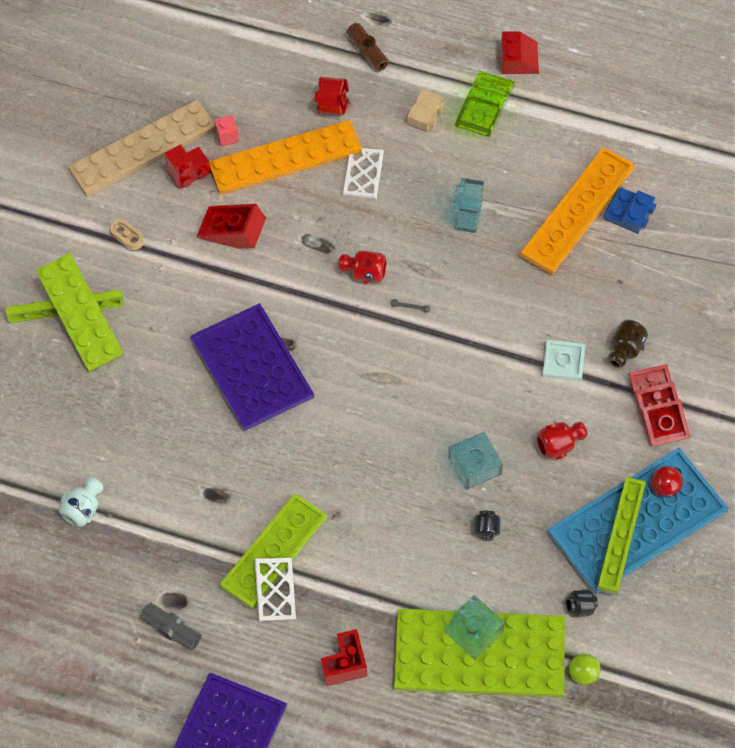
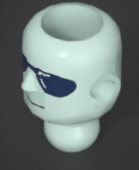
[59,477,103,527]

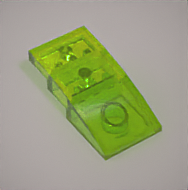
[455,71,515,137]

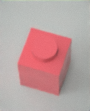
[214,115,239,147]

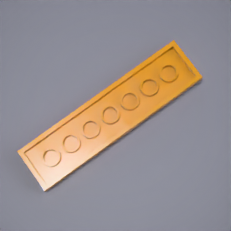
[209,120,362,195]
[520,147,635,275]

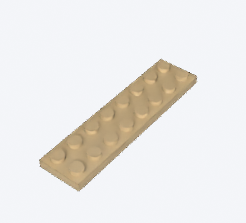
[68,99,216,197]

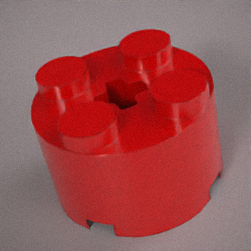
[314,77,349,116]

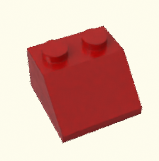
[501,31,539,74]

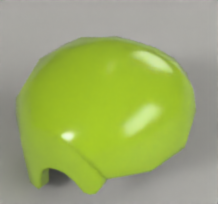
[569,653,601,686]

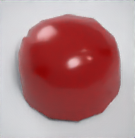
[650,466,684,497]

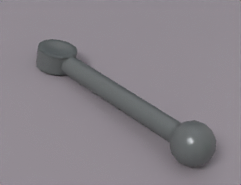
[391,299,431,313]

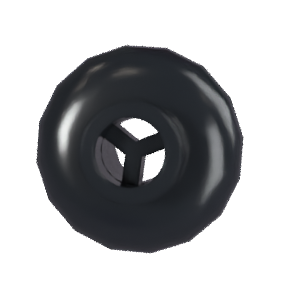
[474,510,500,541]
[565,589,598,618]

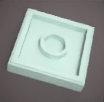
[542,340,586,382]

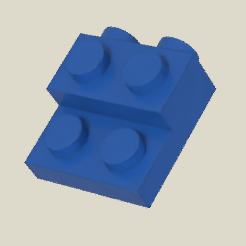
[604,187,657,234]

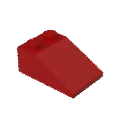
[197,203,266,249]

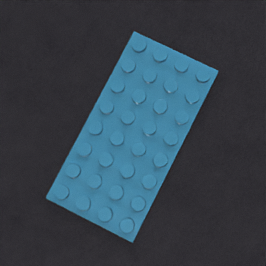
[548,447,729,595]

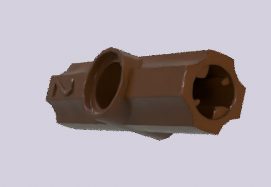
[346,22,389,72]

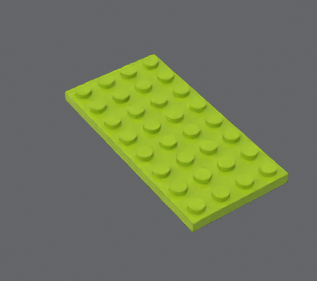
[394,609,565,698]

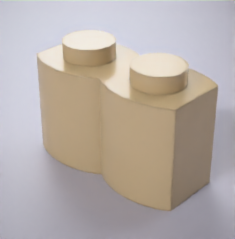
[407,89,445,132]

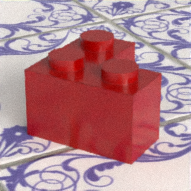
[164,144,211,189]
[321,629,367,686]

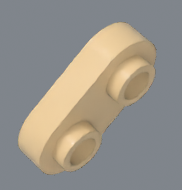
[110,219,144,250]

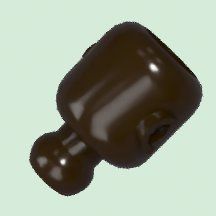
[608,319,648,368]

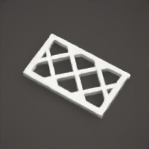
[343,148,384,199]
[255,558,296,622]

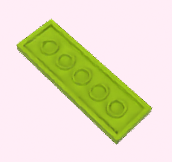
[36,253,124,372]
[219,493,327,610]

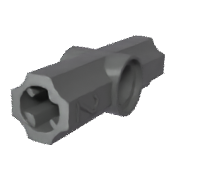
[140,602,202,651]

